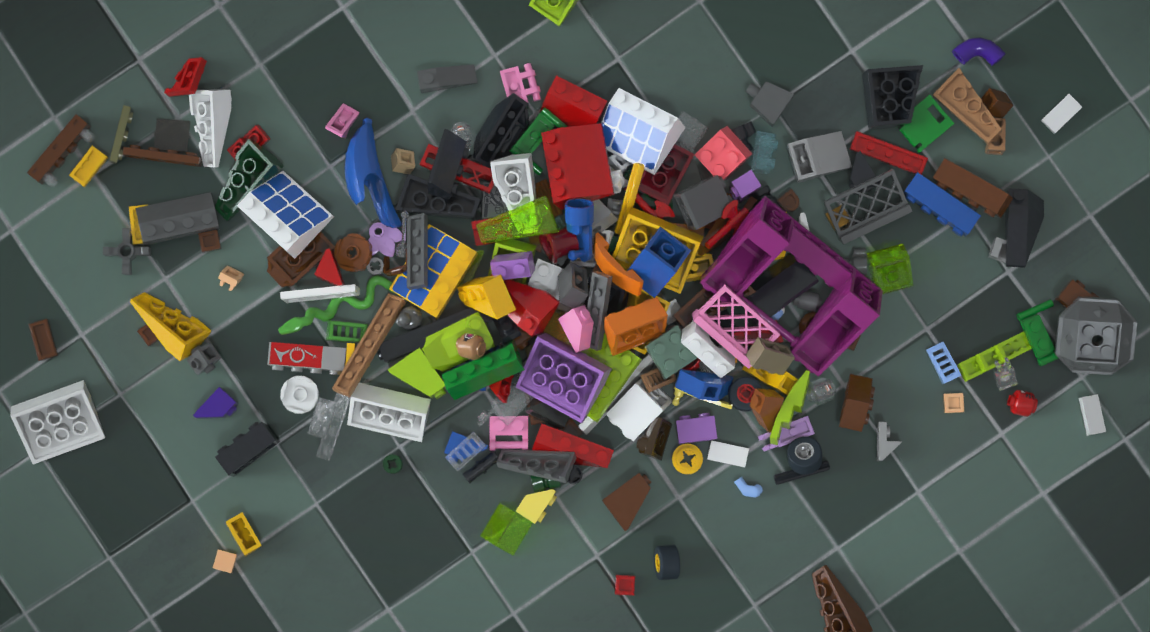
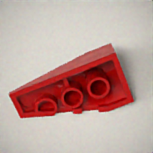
[491,274,560,336]

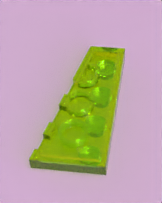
[476,196,559,244]

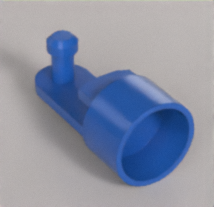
[565,199,594,262]

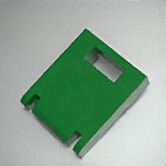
[897,95,955,153]

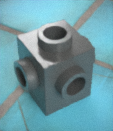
[187,342,221,375]

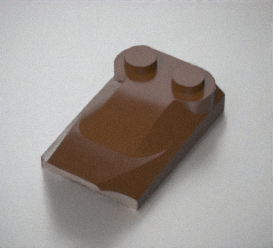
[267,231,335,287]

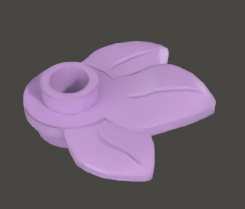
[368,222,404,257]

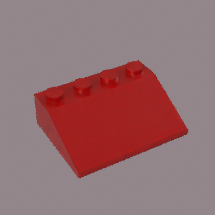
[541,123,615,210]

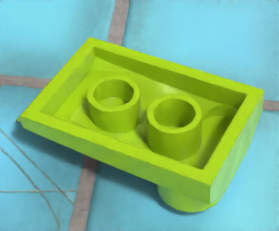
[422,312,495,372]

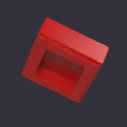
[615,575,635,596]

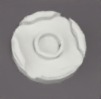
[280,376,319,414]

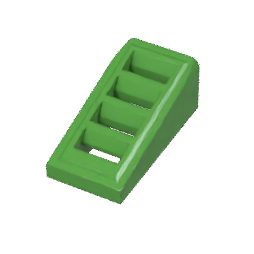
[326,320,368,343]

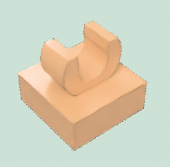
[218,265,244,291]

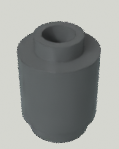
[793,291,822,312]

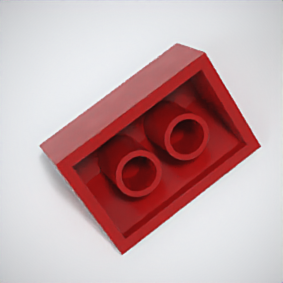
[539,75,607,127]

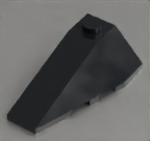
[1005,188,1044,268]

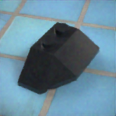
[473,93,529,168]

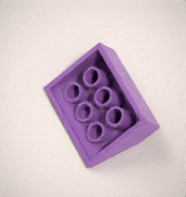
[515,333,612,423]

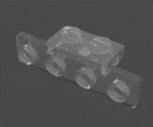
[477,371,534,427]
[307,393,351,461]

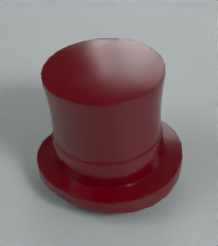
[539,227,579,265]

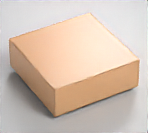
[943,393,964,413]
[213,550,237,573]

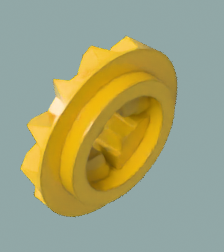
[672,444,703,474]

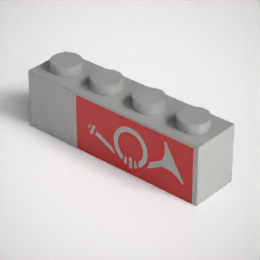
[267,342,347,375]

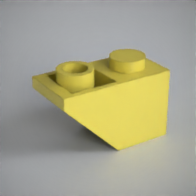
[516,489,557,524]

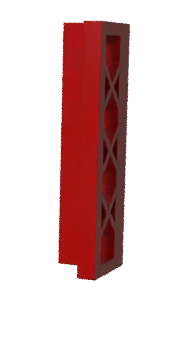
[420,144,494,194]

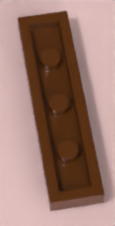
[123,145,202,167]

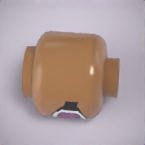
[456,333,486,360]

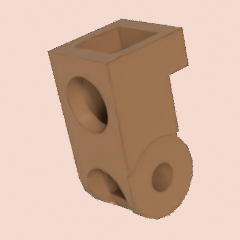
[985,118,1006,155]

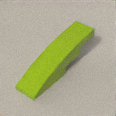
[957,331,1032,382]
[770,370,810,445]

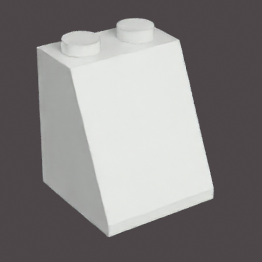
[606,379,672,441]

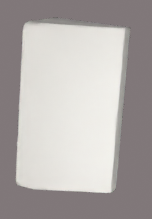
[1079,394,1106,436]

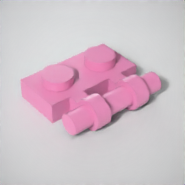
[500,63,541,103]

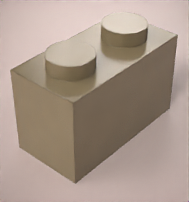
[746,337,795,375]

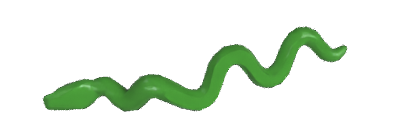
[278,275,394,335]

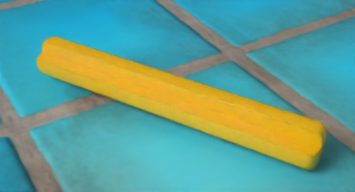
[615,162,645,235]

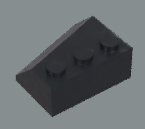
[862,65,923,130]

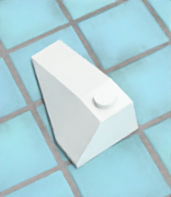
[189,89,232,167]
[490,153,539,235]

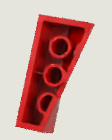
[532,423,614,468]

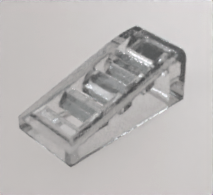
[445,431,487,472]

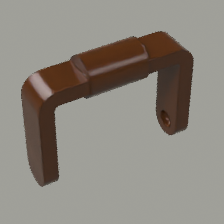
[383,250,407,276]

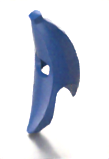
[344,118,403,228]

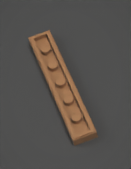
[332,293,406,398]

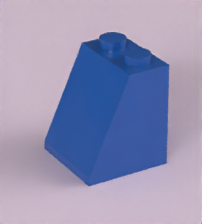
[627,227,691,298]

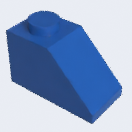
[444,431,489,462]

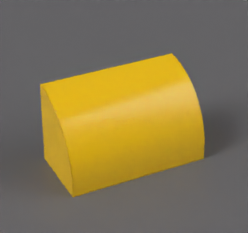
[226,512,262,557]

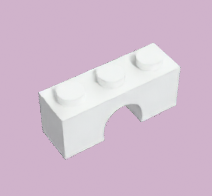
[681,321,735,378]

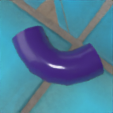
[952,38,1006,66]

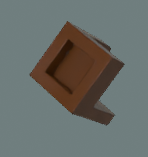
[981,88,1013,118]

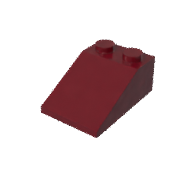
[638,144,694,205]

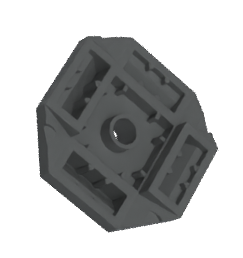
[1055,296,1137,375]

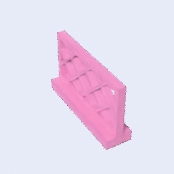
[692,285,780,369]

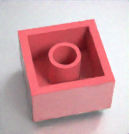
[695,126,753,180]

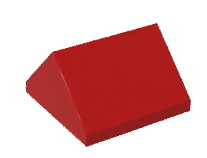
[314,248,345,286]

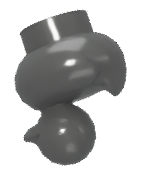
[396,306,422,330]

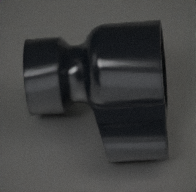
[732,121,756,151]

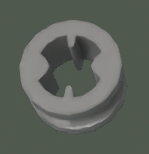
[367,257,384,275]

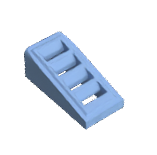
[926,342,961,384]

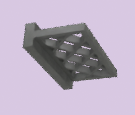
[823,169,913,245]

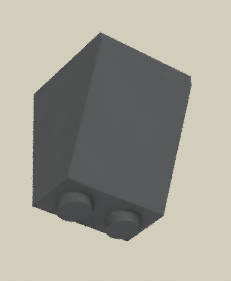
[673,175,733,230]

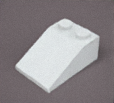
[528,259,588,313]

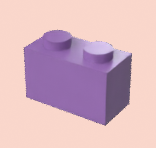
[729,170,761,203]
[490,251,535,280]
[675,413,717,444]

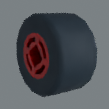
[728,377,763,412]

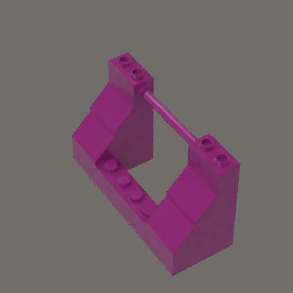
[700,196,883,377]

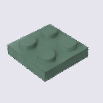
[644,325,697,379]

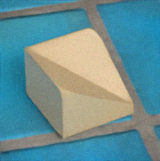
[391,148,415,174]

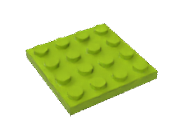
[563,333,642,423]

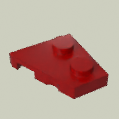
[164,57,207,97]

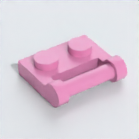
[489,416,528,451]

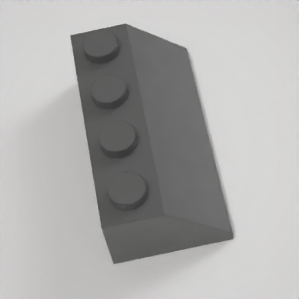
[135,192,219,245]

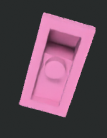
[325,103,359,138]

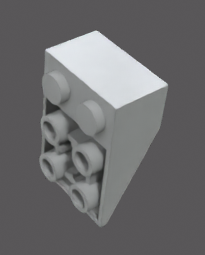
[786,131,852,183]

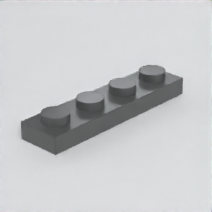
[407,213,428,290]
[587,271,612,351]

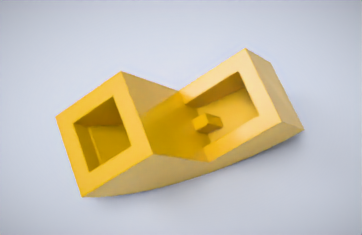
[742,366,798,396]

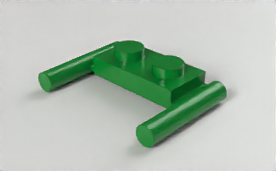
[509,107,568,175]
[1016,299,1059,367]

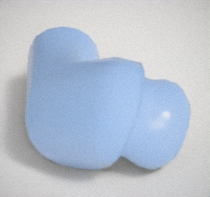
[734,477,763,498]

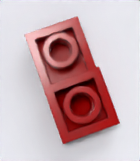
[227,125,270,161]

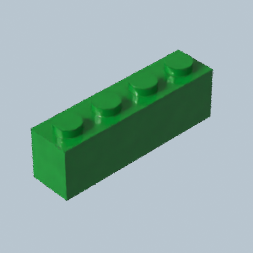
[442,339,525,400]

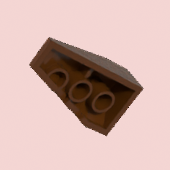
[812,565,873,632]

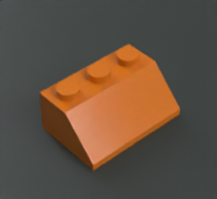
[604,297,668,356]

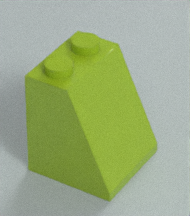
[388,347,447,399]

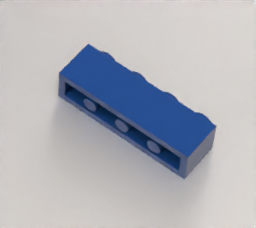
[903,172,981,237]

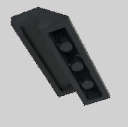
[741,253,819,326]

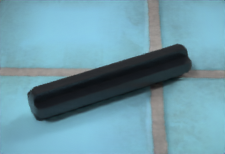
[774,460,830,485]

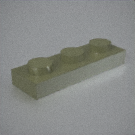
[109,105,133,164]

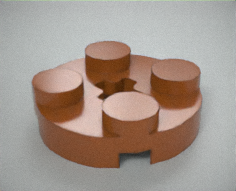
[334,233,372,272]

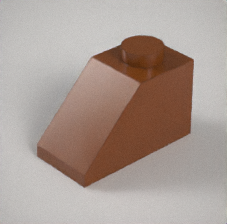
[750,388,784,433]

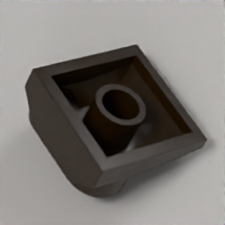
[637,417,672,461]

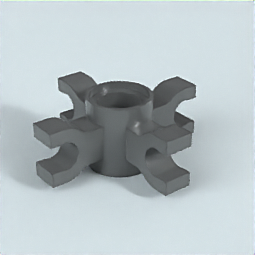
[103,228,151,275]

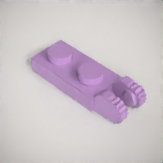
[758,416,815,452]

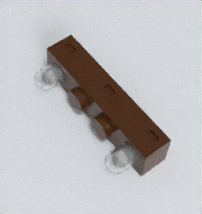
[27,114,95,187]

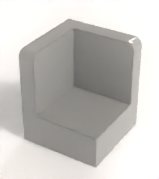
[988,237,1006,263]

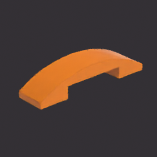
[592,233,644,296]

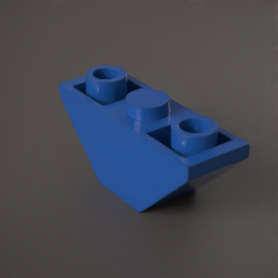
[675,369,733,402]

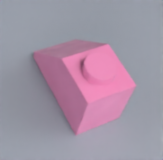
[558,305,594,353]

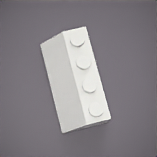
[347,383,431,442]

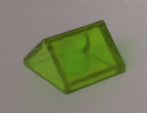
[480,503,533,556]

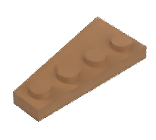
[933,68,1002,145]

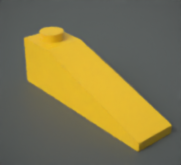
[130,292,211,361]

